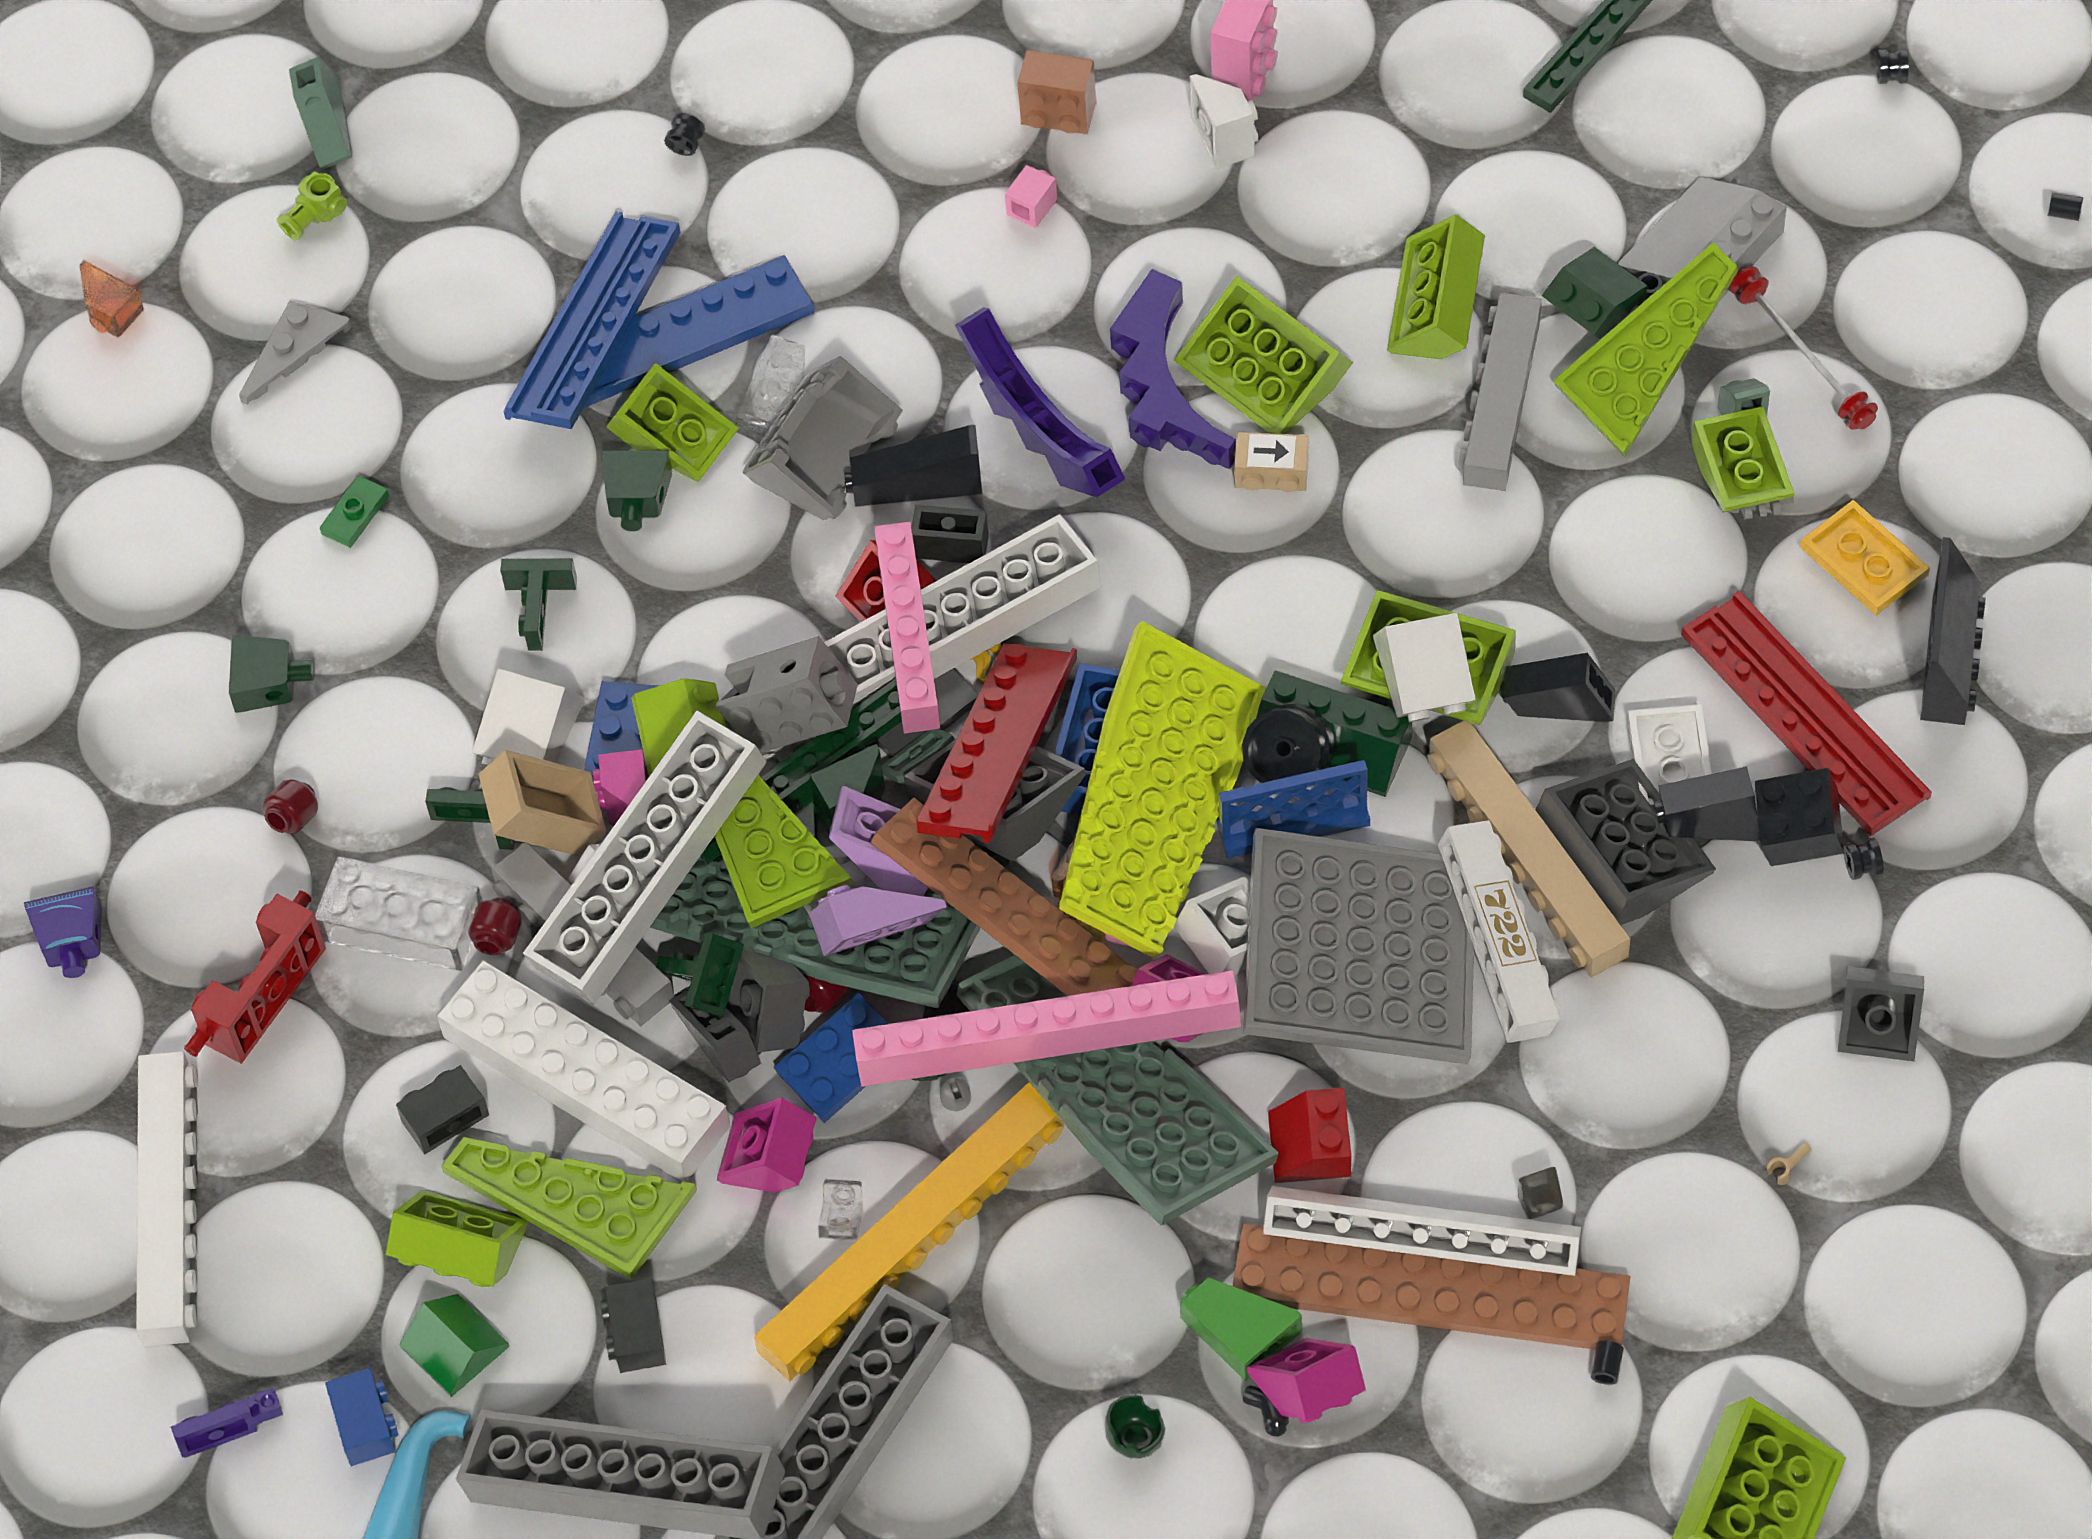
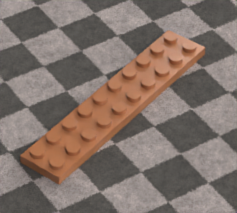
[1232,1224,1631,1350]

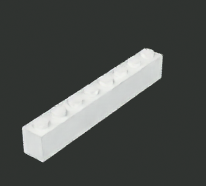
[136,1051,197,1347]
[1263,1186,1581,1276]

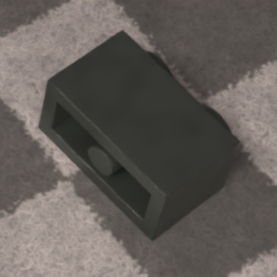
[911,505,989,563]
[396,1065,489,1155]
[600,1279,666,1373]

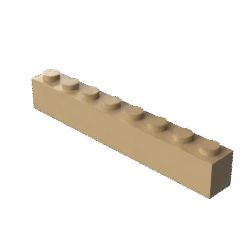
[1427,720,1630,978]

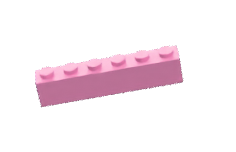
[874,521,940,734]

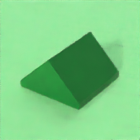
[399,1294,510,1397]

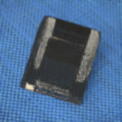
[1518,1167,1563,1219]

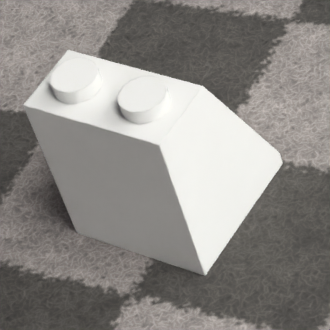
[1373,613,1475,722]
[472,668,585,766]

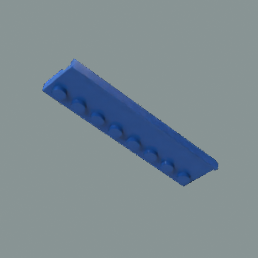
[503,211,681,429]
[530,255,815,408]

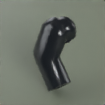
[1243,1385,1289,1437]

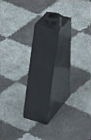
[844,425,983,507]

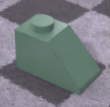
[1718,378,1770,415]

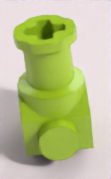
[276,171,347,240]

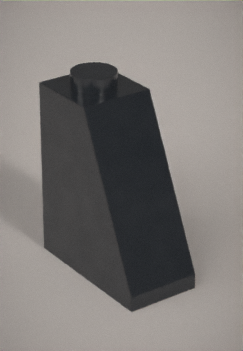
[1500,652,1615,722]
[1654,766,1760,841]

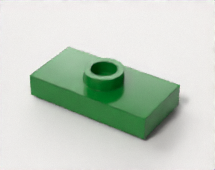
[319,475,389,548]

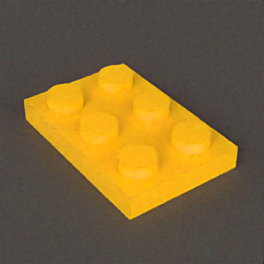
[1800,500,1930,616]

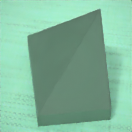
[882,729,955,784]

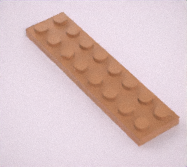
[870,798,1137,996]

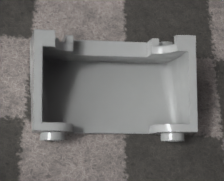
[743,356,903,520]

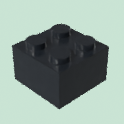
[1755,768,1845,867]

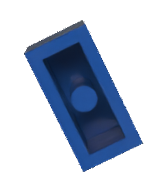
[325,1368,399,1466]

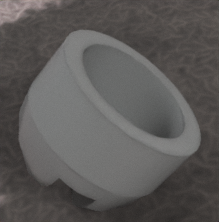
[940,1077,971,1111]

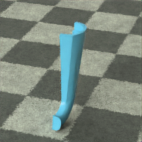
[363,1411,471,1539]

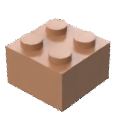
[1017,50,1096,134]

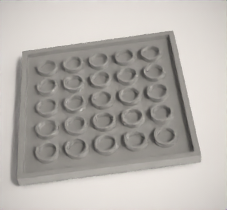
[1243,828,1474,1064]

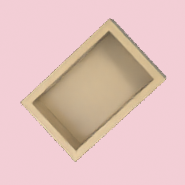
[478,750,607,856]

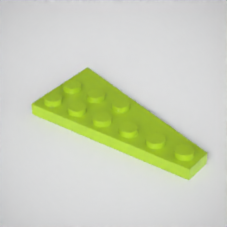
[1553,242,1738,457]
[676,733,855,928]
[441,1137,697,1280]

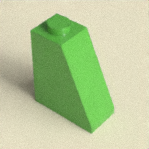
[1180,1277,1302,1381]

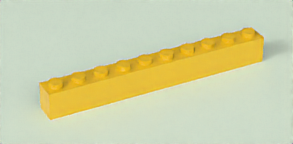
[754,1082,1064,1382]

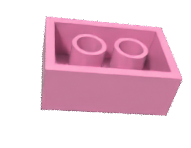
[1210,0,1278,102]

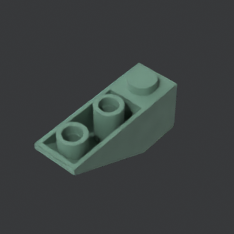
[289,57,352,170]

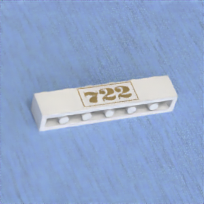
[1438,820,1561,1043]

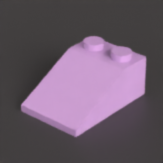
[829,786,928,896]
[809,885,947,956]

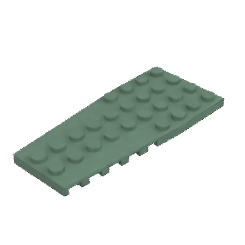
[650,856,981,1008]
[956,955,1278,1226]

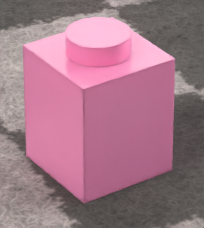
[1005,165,1057,228]

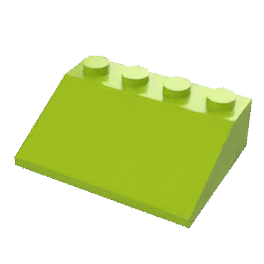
[1174,275,1354,434]
[1341,590,1516,725]
[1672,1397,1846,1539]

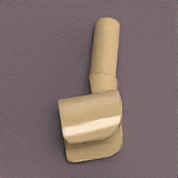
[1767,1143,1812,1185]

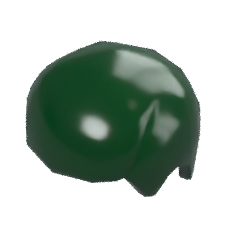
[1105,1395,1166,1459]

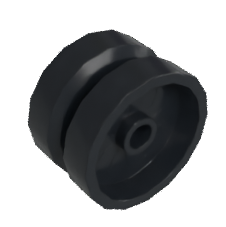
[1242,704,1334,783]

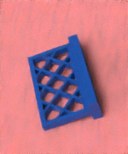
[1217,760,1371,858]

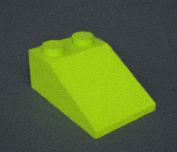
[606,363,739,482]
[1692,406,1794,512]

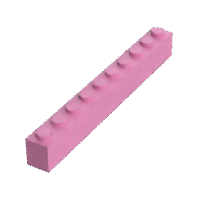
[852,970,1241,1087]

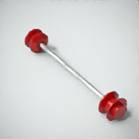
[1730,267,1878,430]

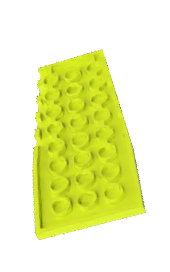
[1059,621,1266,958]

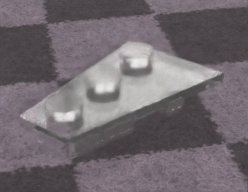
[736,334,805,435]

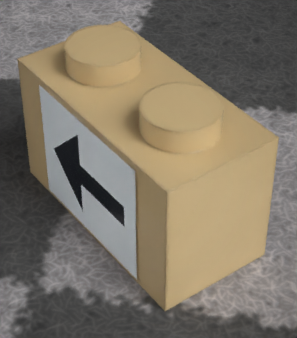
[1234,432,1309,492]

